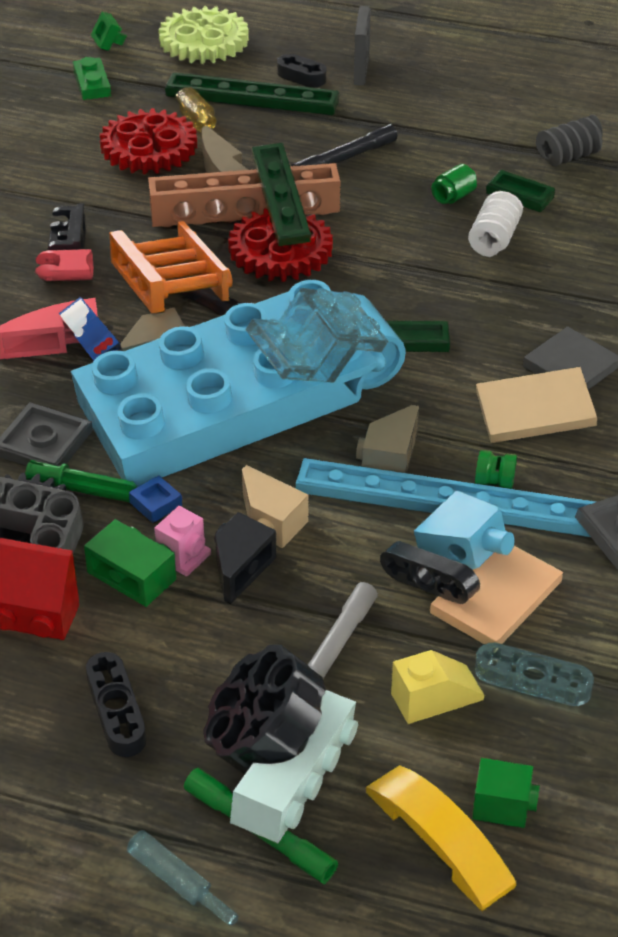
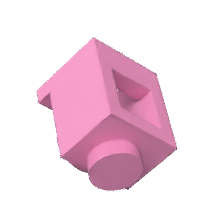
[154,506,211,577]

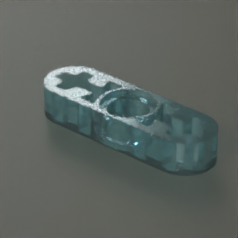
[475,643,594,706]

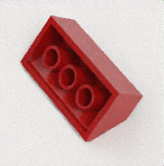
[0,538,80,640]

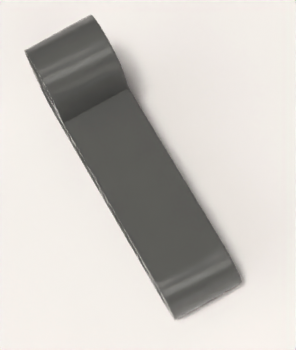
[0,477,84,554]

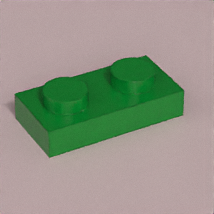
[73,57,111,100]

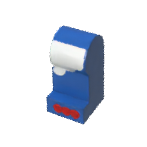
[59,296,120,361]

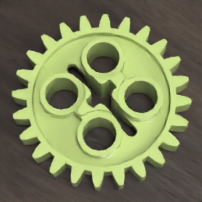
[159,6,249,64]

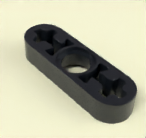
[380,541,480,604]
[86,652,146,757]

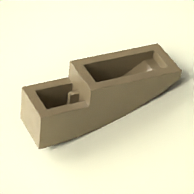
[202,126,248,198]

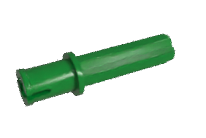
[25,459,137,503]

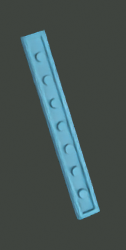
[296,458,595,537]

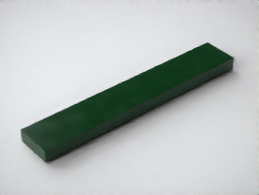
[165,72,339,115]

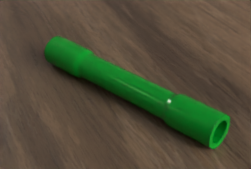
[184,768,338,884]

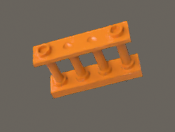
[110,221,233,314]

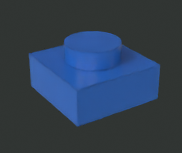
[129,475,182,523]

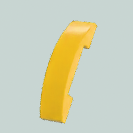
[366,765,516,911]

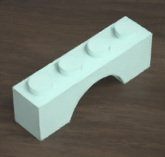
[230,690,358,843]

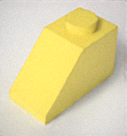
[391,650,484,724]

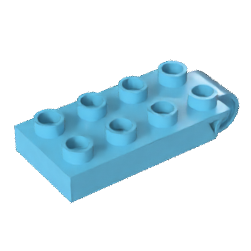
[71,280,406,487]

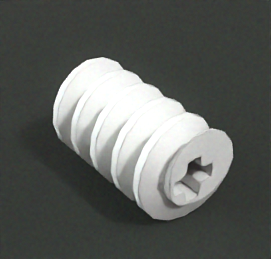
[468,191,523,257]

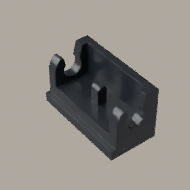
[48,203,86,251]

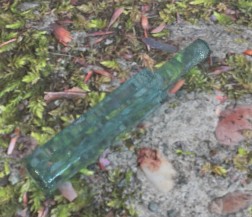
[127,830,238,926]

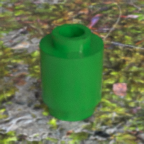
[431,164,477,204]

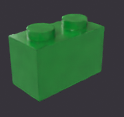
[84,519,177,607]

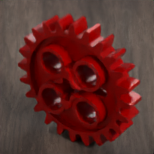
[100,108,197,175]
[228,208,333,282]

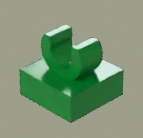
[91,11,127,51]

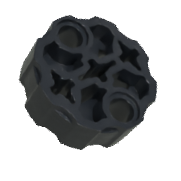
[203,644,326,774]

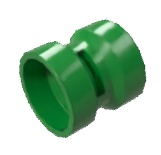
[475,450,517,489]

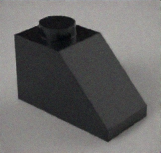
[214,512,276,604]

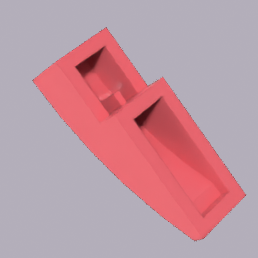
[0,298,98,360]

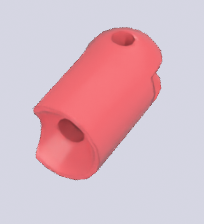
[35,249,94,281]

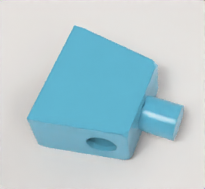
[414,491,515,569]

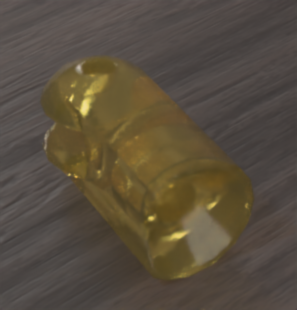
[176,87,217,132]

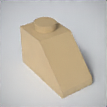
[242,465,308,548]

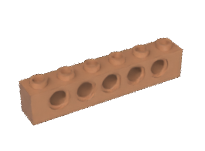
[148,163,340,227]

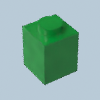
[472,758,540,828]

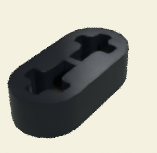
[277,54,326,87]

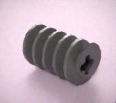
[536,115,603,167]

